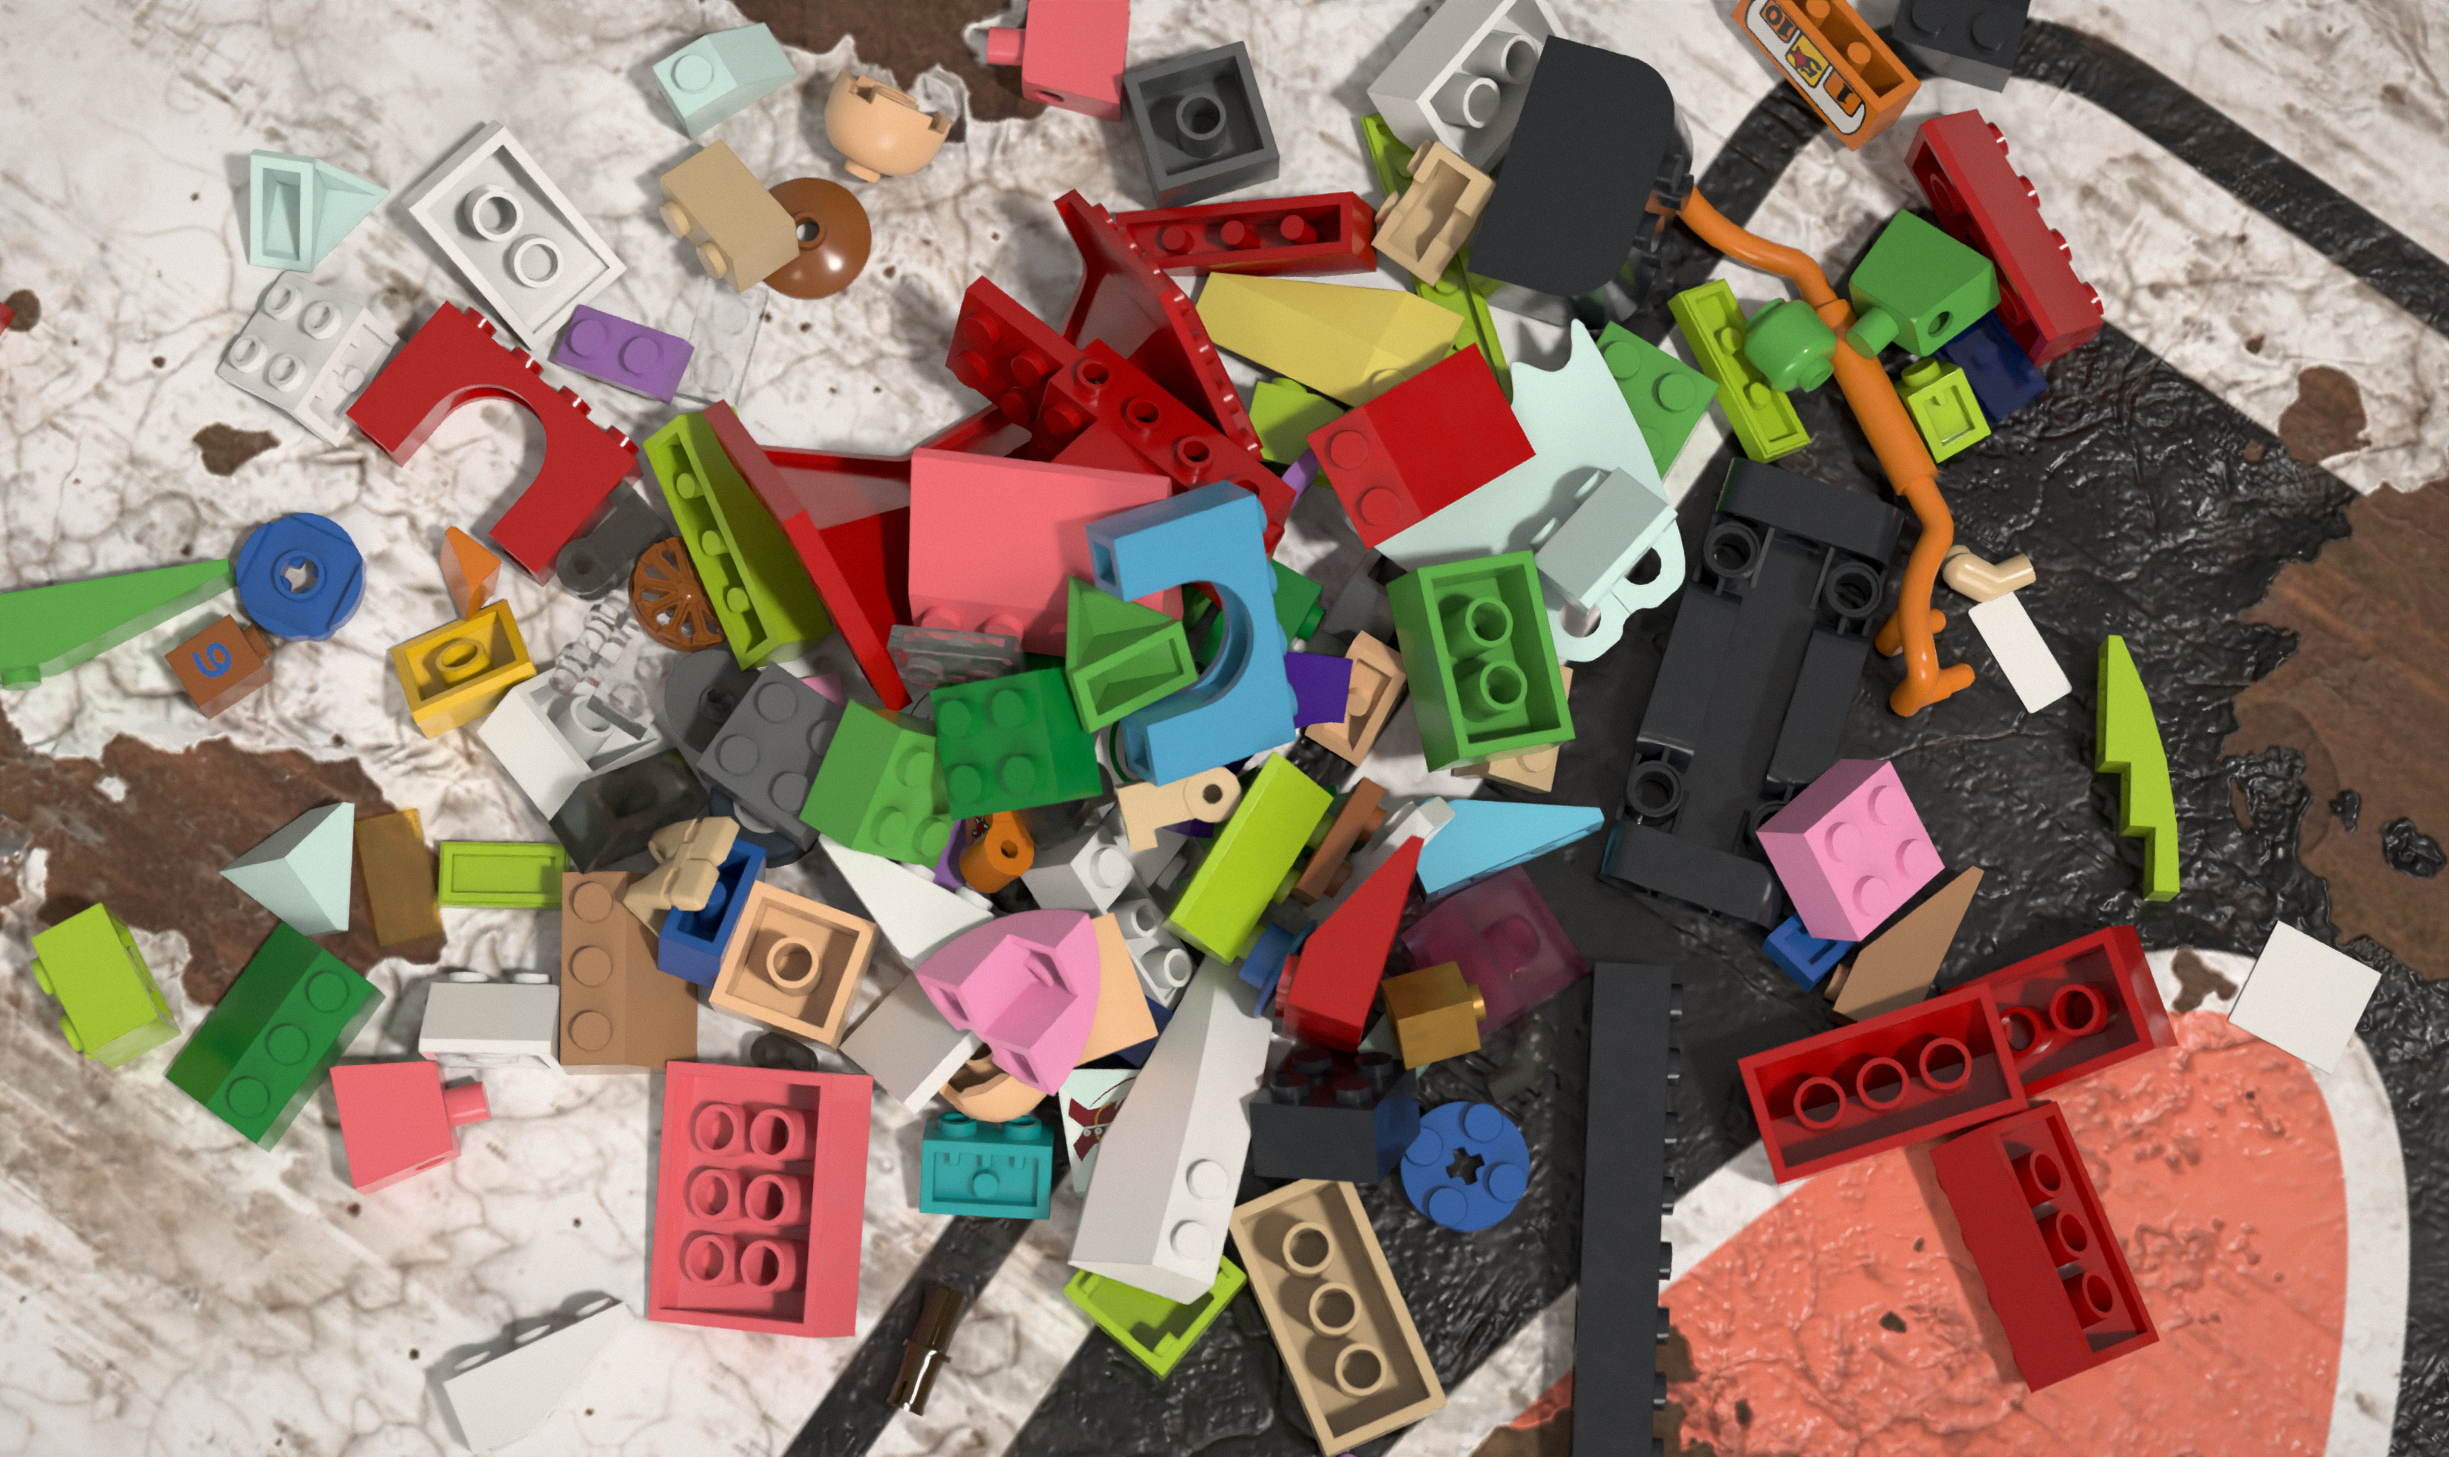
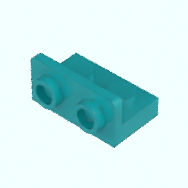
[919,1111,1055,1220]

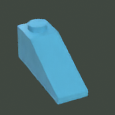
[1414,797,1605,904]

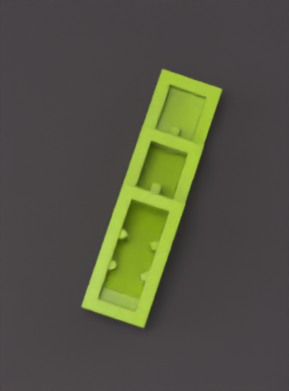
[2095,635,2180,902]

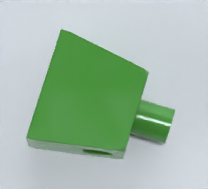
[1845,208,2001,360]

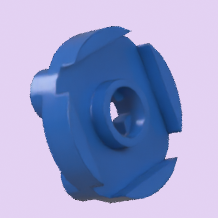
[236,513,366,642]
[1400,1101,1530,1233]

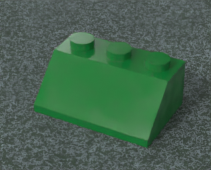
[165,921,386,1153]

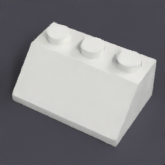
[1366,0,1571,174]

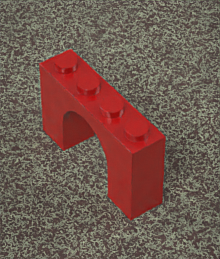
[345,300,644,587]

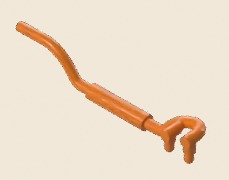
[1676,184,1975,717]

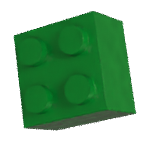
[929,667,1103,821]

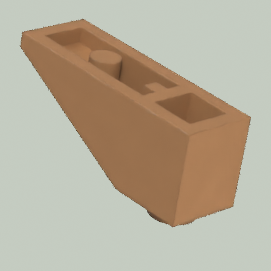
[1822,866,1985,1027]

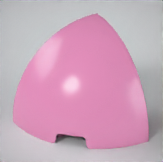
[913,909,1100,1096]

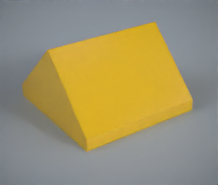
[389,599,540,740]

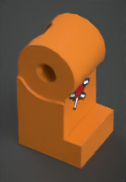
[959,807,1035,893]

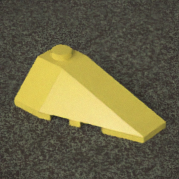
[1195,272,1466,407]

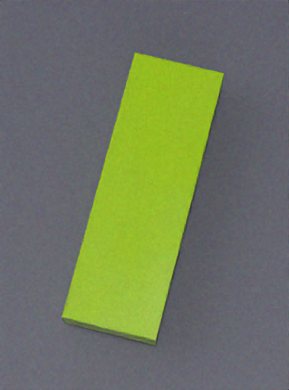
[1667,278,1811,464]

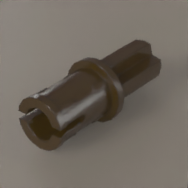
[884,1284,968,1417]

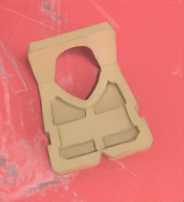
[622,816,740,938]

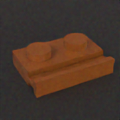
[1288,776,1387,908]

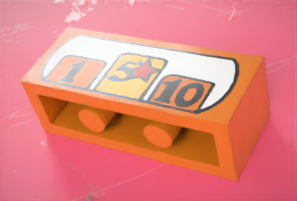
[1731,0,1922,152]

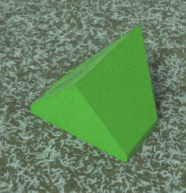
[1066,575,1199,733]

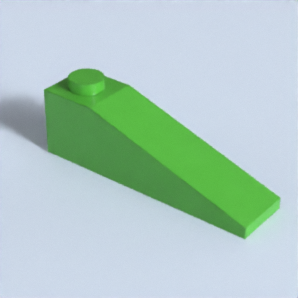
[0,558,237,691]

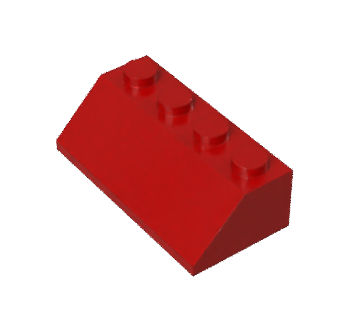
[1904,109,2104,373]
[1737,982,2029,1188]
[1928,1101,2160,1393]

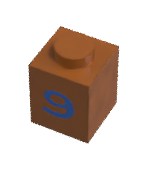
[164,614,274,720]

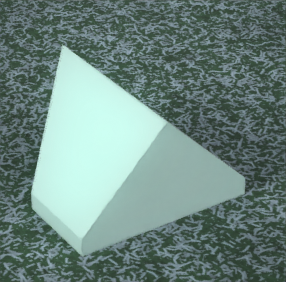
[250,149,391,273]
[219,802,355,937]

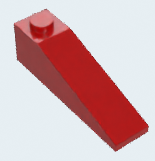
[1116,191,1377,277]

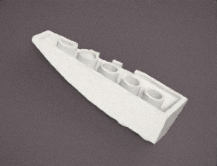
[1067,954,1277,1305]

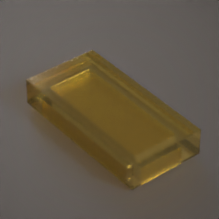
[354,808,446,949]

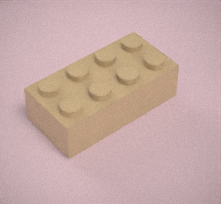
[1227,1179,1448,1457]

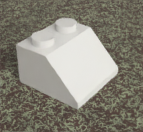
[476,649,673,829]
[419,972,564,1070]

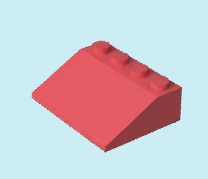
[908,447,1184,658]
[648,1061,874,1338]

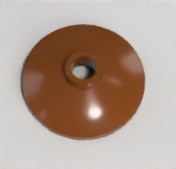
[763,177,872,300]

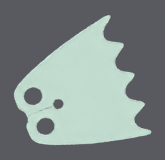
[1345,319,1685,662]

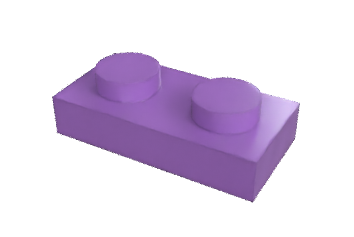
[554,304,695,405]

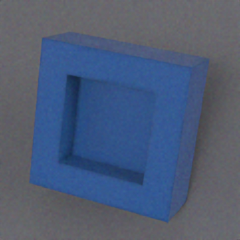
[1761,911,1856,993]

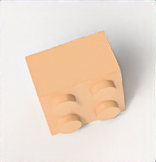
[708,880,881,1055]

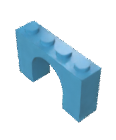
[1085,480,1298,787]

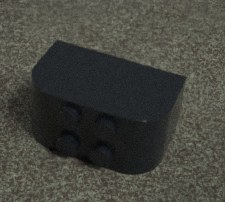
[1466,34,1694,331]

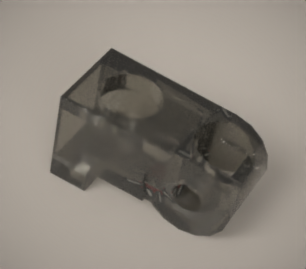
[555,480,674,602]

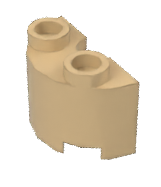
[1371,139,1497,287]

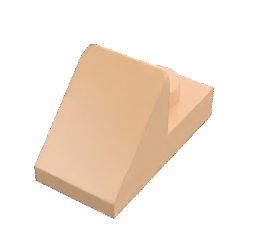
[1304,630,1407,767]

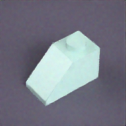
[652,23,797,140]

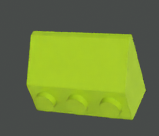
[1160,751,1335,966]

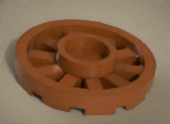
[628,536,728,653]

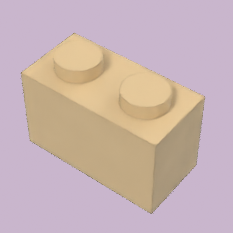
[659,138,800,295]

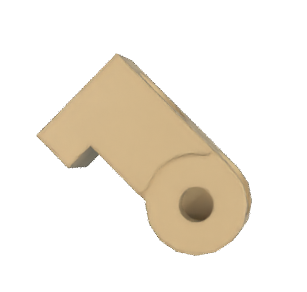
[1114,765,1241,853]

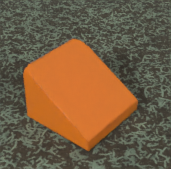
[439,525,502,621]

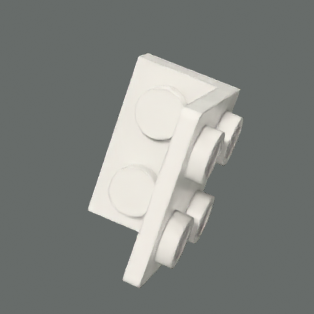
[218,271,407,448]

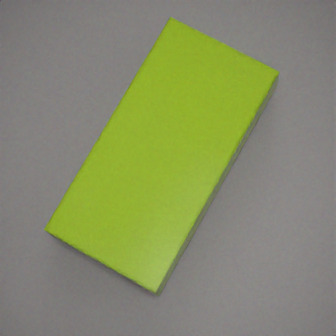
[438,841,572,910]

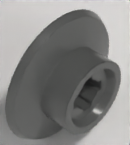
[665,649,761,754]

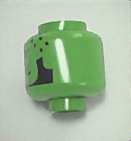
[1744,298,1837,392]

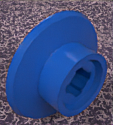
[1238,919,1319,1020]

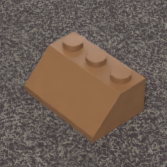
[560,871,698,1075]

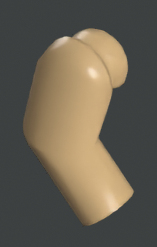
[1940,545,2036,602]

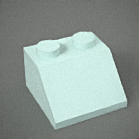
[1529,466,1678,617]

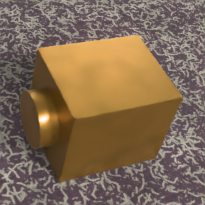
[1380,960,1487,1070]

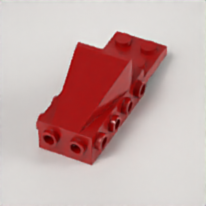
[945,275,1297,609]

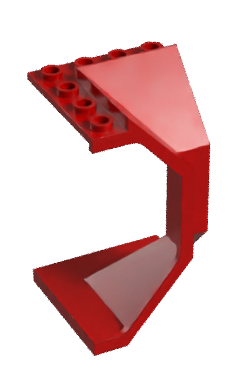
[702,188,1264,712]

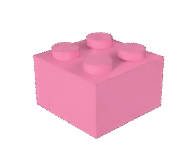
[1755,759,1945,941]

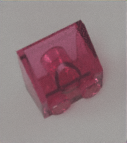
[1401,864,1590,1039]

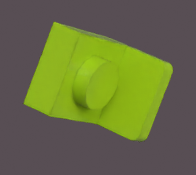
[1892,358,1991,464]

